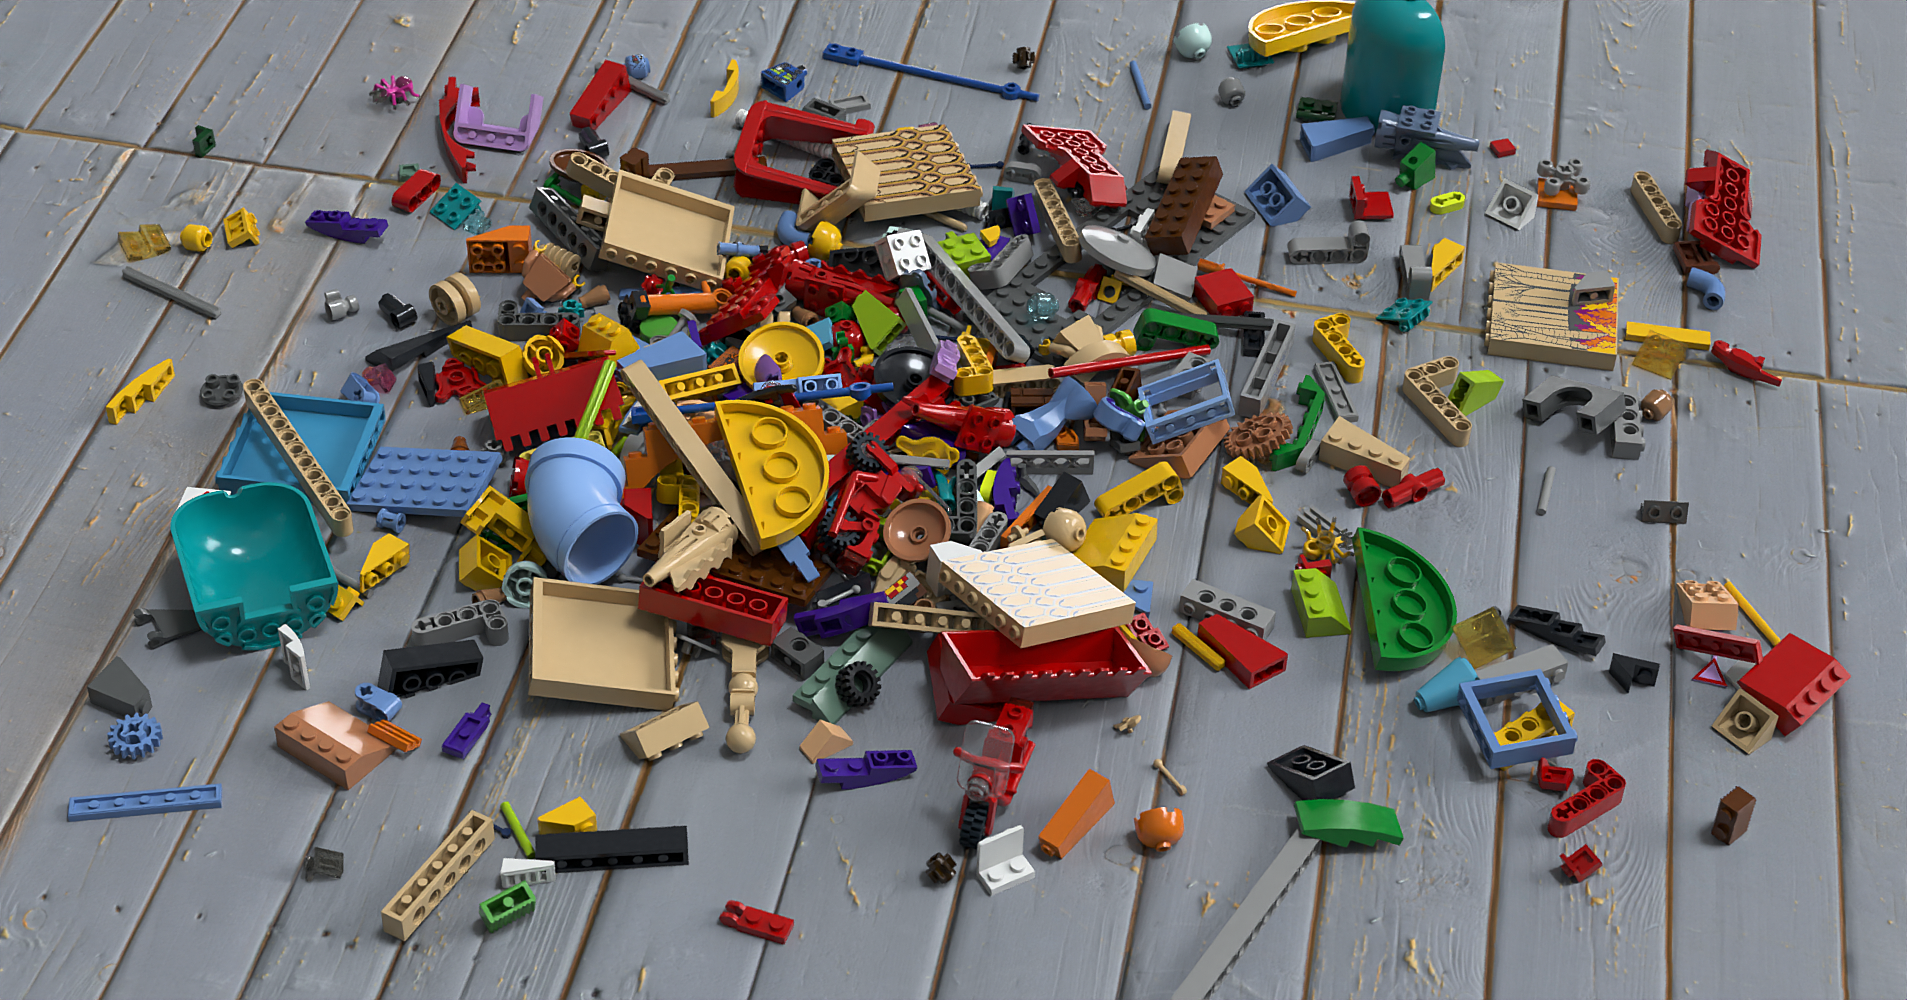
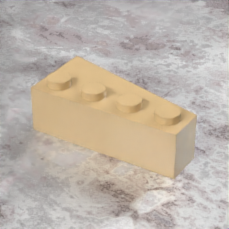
[1318,416,1410,487]

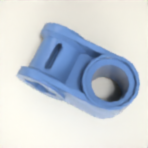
[340,372,380,403]
[355,683,402,722]

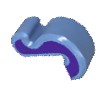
[1093,397,1146,442]

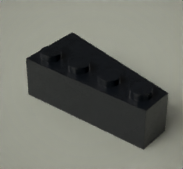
[828,246,900,283]
[377,639,484,698]

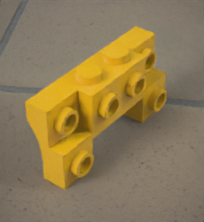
[460,486,548,567]

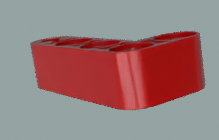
[1547,759,1626,838]

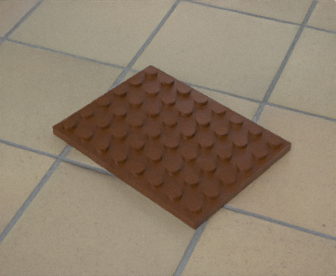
[637,487,843,608]

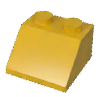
[459,534,512,591]

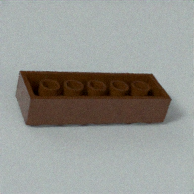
[1145,156,1223,256]

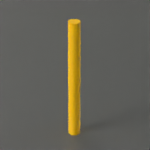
[1724,582,1781,646]

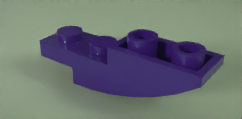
[305,210,389,244]
[992,458,1020,528]
[794,591,889,639]
[815,750,918,790]

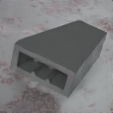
[87,656,153,718]

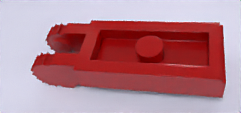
[719,900,794,945]

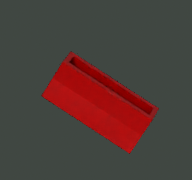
[923,270,961,316]

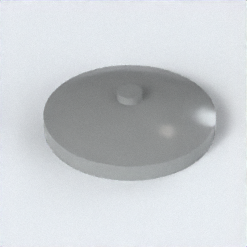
[1079,225,1156,276]

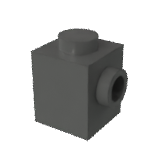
[772,286,797,322]

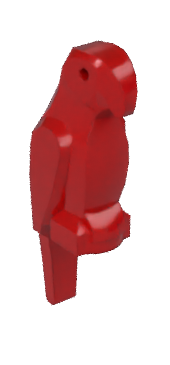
[1711,340,1782,387]

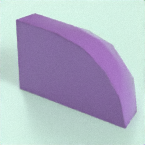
[754,354,782,382]

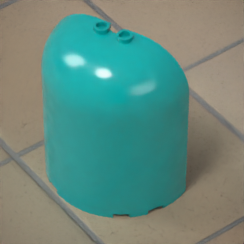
[1340,0,1445,132]
[170,482,338,650]

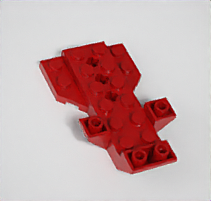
[1021,124,1127,208]
[1685,149,1762,269]
[698,245,792,346]

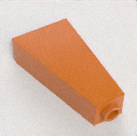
[1038,768,1115,859]

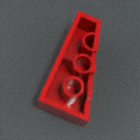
[569,59,632,130]

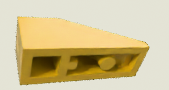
[1430,238,1465,292]

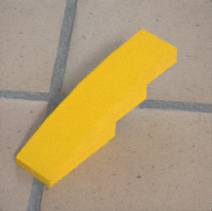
[105,358,175,425]

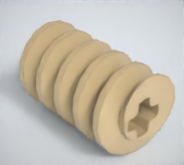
[538,242,581,278]

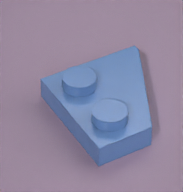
[1124,579,1153,618]

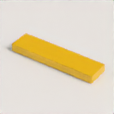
[1625,321,1710,350]

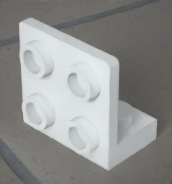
[874,230,932,281]
[976,825,1035,896]

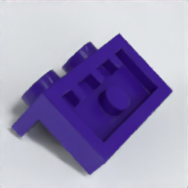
[1006,193,1041,237]

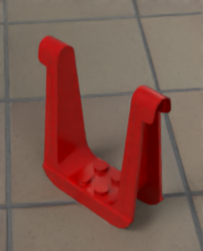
[733,100,875,218]

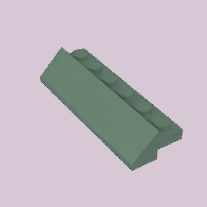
[793,624,913,724]

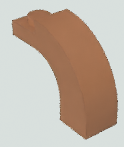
[1083,382,1107,441]

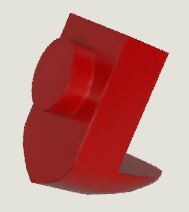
[1536,758,1574,791]

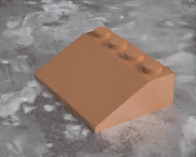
[1128,409,1230,479]
[274,701,398,790]

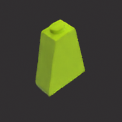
[852,290,907,357]
[1448,370,1504,416]

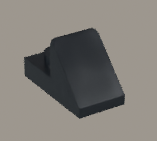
[1609,653,1660,693]

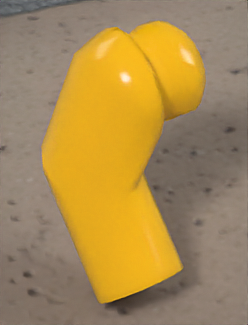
[852,345,874,367]

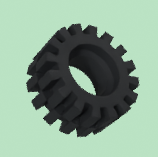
[835,661,881,707]

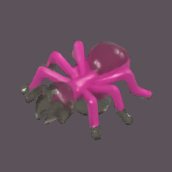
[369,75,420,110]

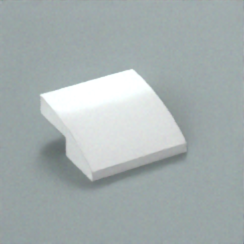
[278,624,310,691]

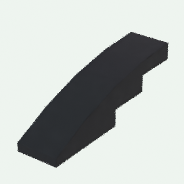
[1508,605,1606,656]

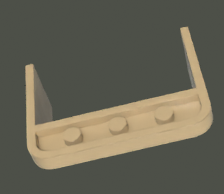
[796,150,881,231]

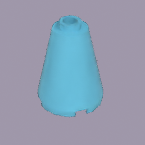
[1414,657,1480,713]

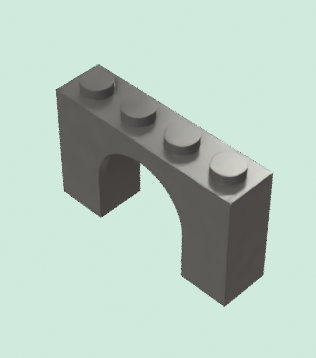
[1522,375,1626,435]

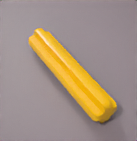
[1171,623,1226,671]

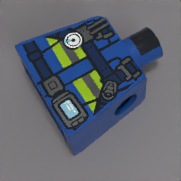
[761,62,807,102]

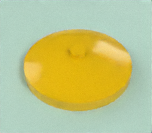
[738,322,825,390]

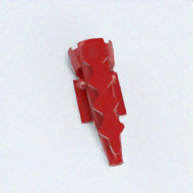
[785,259,899,317]
[902,392,1016,454]

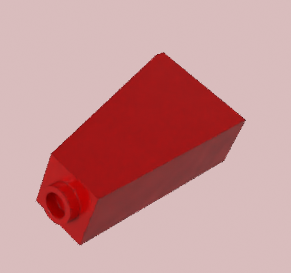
[1197,614,1288,689]

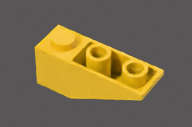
[1221,456,1273,505]
[360,533,410,593]

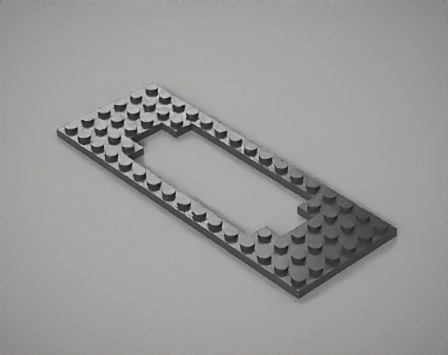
[962,166,1256,367]

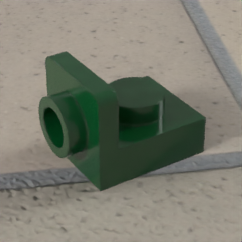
[192,125,216,158]

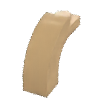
[1063,340,1133,384]

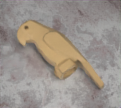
[873,555,917,593]

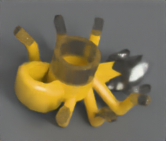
[1300,517,1355,565]

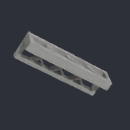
[1005,450,1095,474]

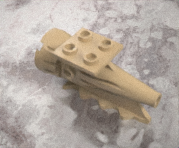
[643,507,738,592]

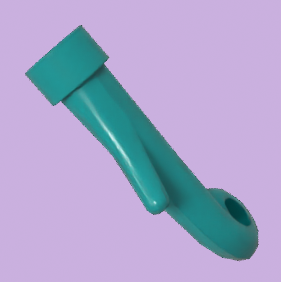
[931,469,956,514]

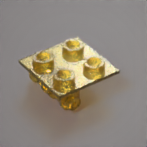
[1632,330,1689,380]

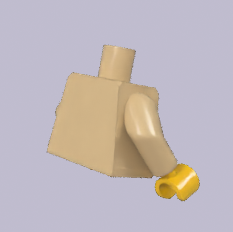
[1038,315,1104,359]

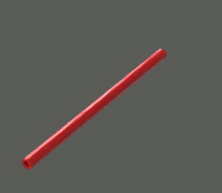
[1048,345,1211,379]

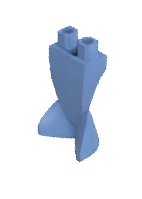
[1010,376,1097,450]

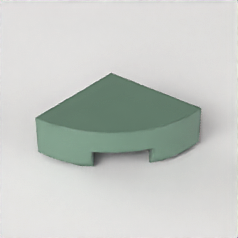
[399,163,419,182]

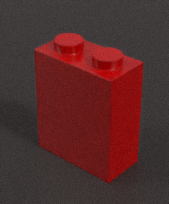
[1193,268,1254,316]

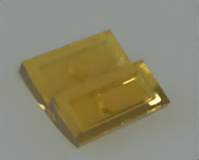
[117,224,171,261]
[1451,606,1516,669]

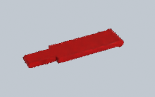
[563,350,616,360]

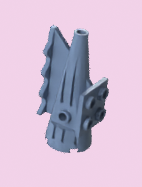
[1375,105,1480,170]

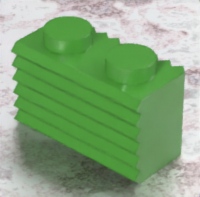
[479,880,536,933]

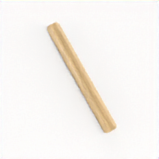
[1114,270,1207,315]

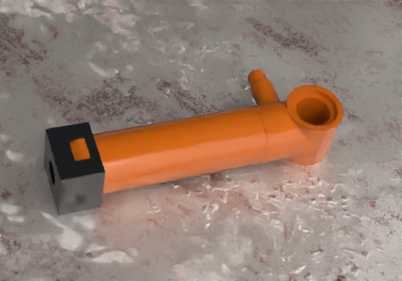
[627,281,732,321]

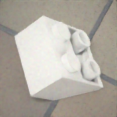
[926,541,983,597]

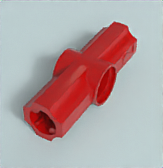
[1068,264,1107,313]
[1382,468,1445,508]

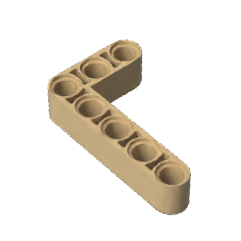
[566,152,674,199]
[1402,356,1472,447]

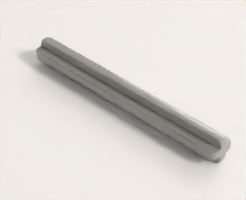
[594,62,670,105]

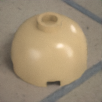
[1043,507,1087,552]

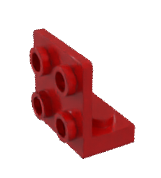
[1349,176,1394,220]

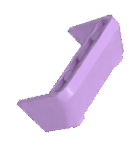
[453,84,543,152]

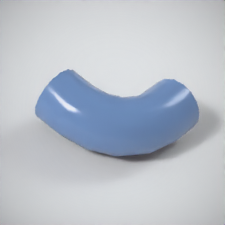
[776,211,813,247]
[1686,267,1725,310]

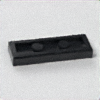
[1243,311,1265,357]

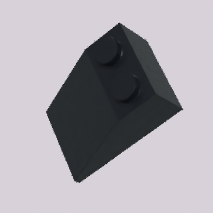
[1267,745,1355,800]

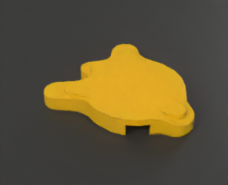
[896,436,960,476]

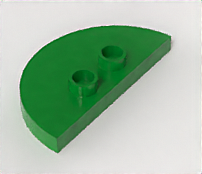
[1352,527,1457,671]

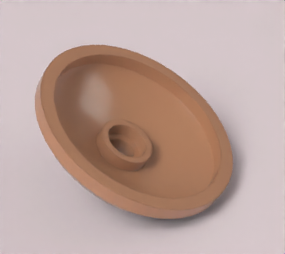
[883,499,951,562]

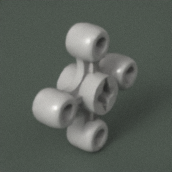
[1537,158,1590,196]

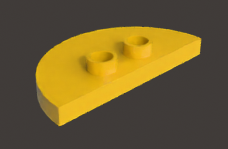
[1248,0,1356,57]
[715,400,829,550]

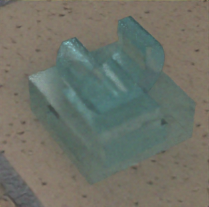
[463,209,492,235]

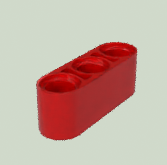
[391,169,441,212]

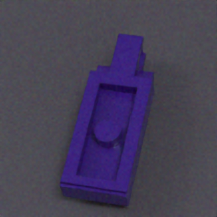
[442,702,492,760]

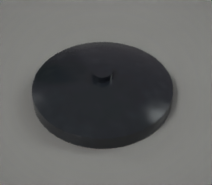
[872,346,956,408]

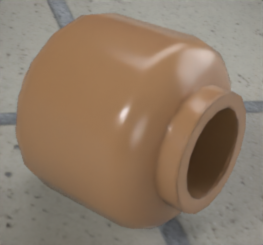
[1640,389,1673,421]

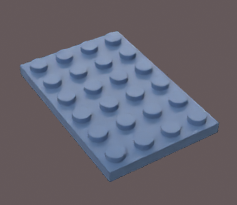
[346,447,502,517]

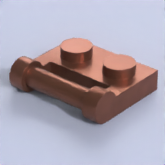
[1673,240,1720,274]

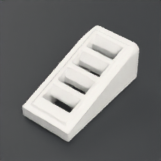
[501,858,556,888]

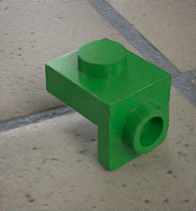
[825,301,857,325]

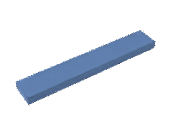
[68,783,222,822]

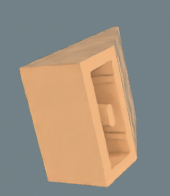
[1676,580,1739,630]

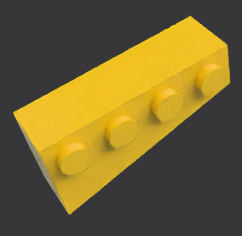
[447,325,528,385]

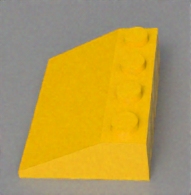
[1072,513,1158,593]

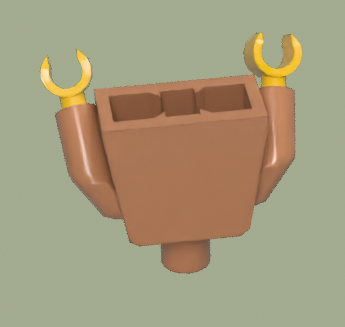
[521,240,585,302]

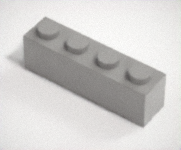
[1475,644,1569,707]

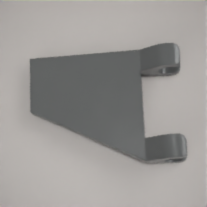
[133,608,202,649]

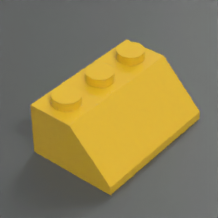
[577,313,640,367]

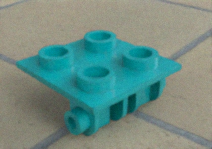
[1227,43,1274,68]
[429,183,482,230]
[1376,298,1433,332]

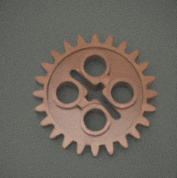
[1223,411,1293,460]

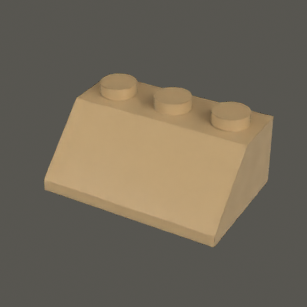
[620,701,710,761]

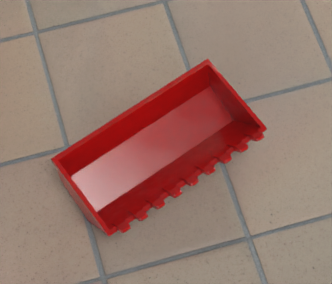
[940,626,1152,704]

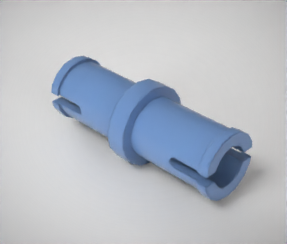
[717,242,760,258]

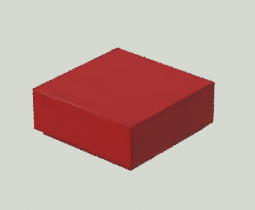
[1490,138,1516,158]

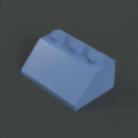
[1244,164,1311,227]

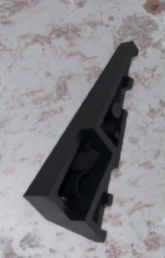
[365,320,472,372]

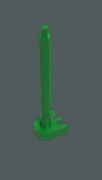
[543,172,582,206]

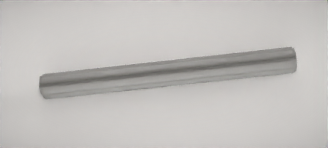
[122,266,221,319]

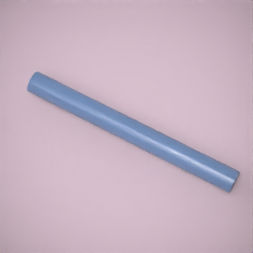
[1129,61,1152,110]

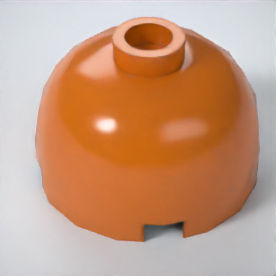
[1134,807,1184,852]

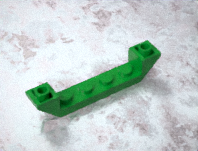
[1269,375,1325,472]

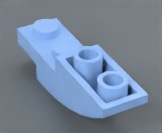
[752,373,842,402]

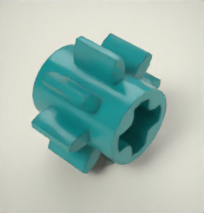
[558,299,585,318]
[703,341,728,365]

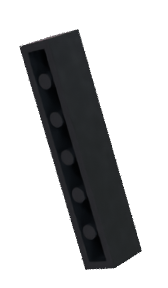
[535,826,689,873]

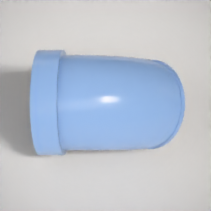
[525,437,638,585]

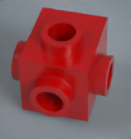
[549,318,580,352]

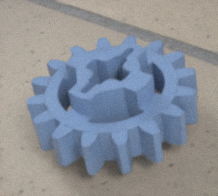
[107,713,163,759]

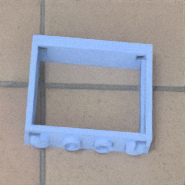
[1138,359,1235,444]

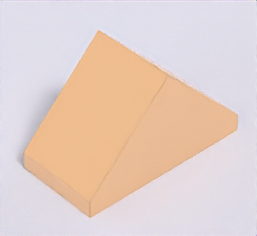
[800,720,853,764]

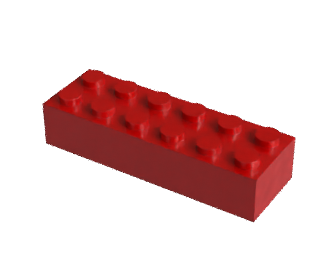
[638,561,788,646]

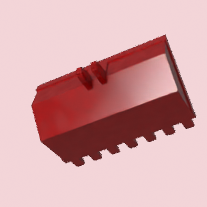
[483,353,624,452]

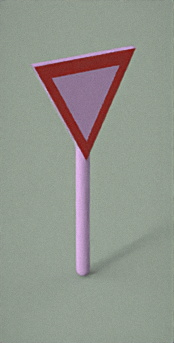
[1692,630,1727,688]

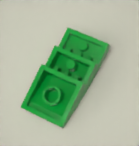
[1294,799,1404,848]

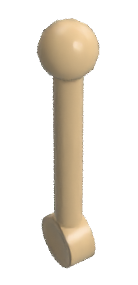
[1153,759,1187,795]

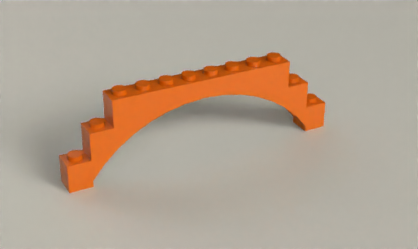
[622,403,848,498]

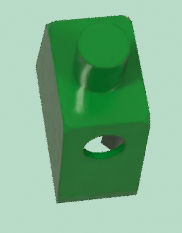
[1395,142,1436,190]

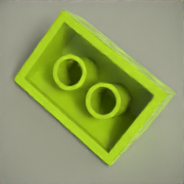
[1291,568,1351,638]

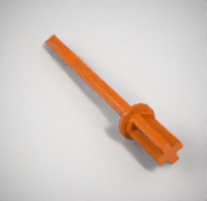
[1197,258,1297,297]

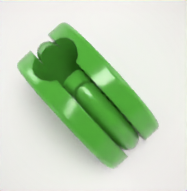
[639,315,678,344]

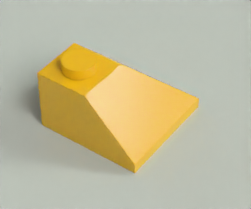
[1234,494,1290,554]

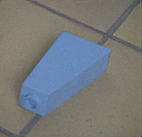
[1299,117,1375,162]
[616,331,707,383]

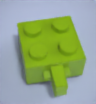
[937,231,991,280]

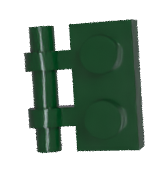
[1296,97,1338,122]

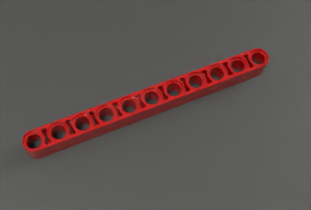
[826,375,951,500]

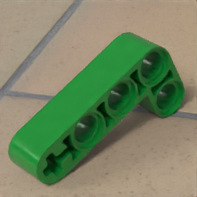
[1133,308,1220,351]

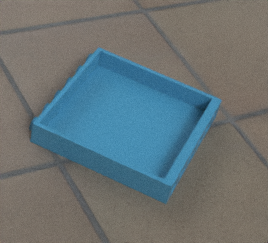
[215,392,386,504]

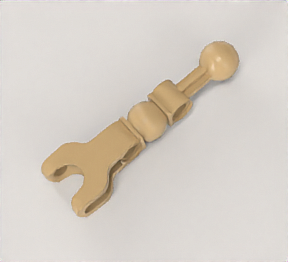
[722,633,769,754]

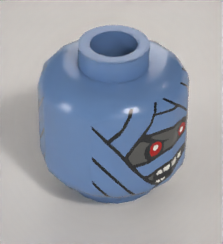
[623,54,650,79]

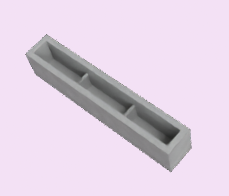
[1238,319,1296,418]

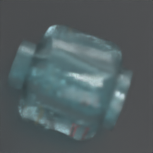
[1027,293,1059,320]

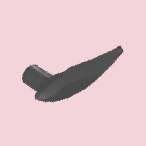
[1016,463,1040,497]

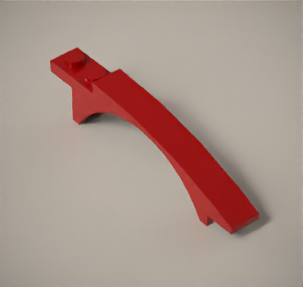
[439,77,480,183]

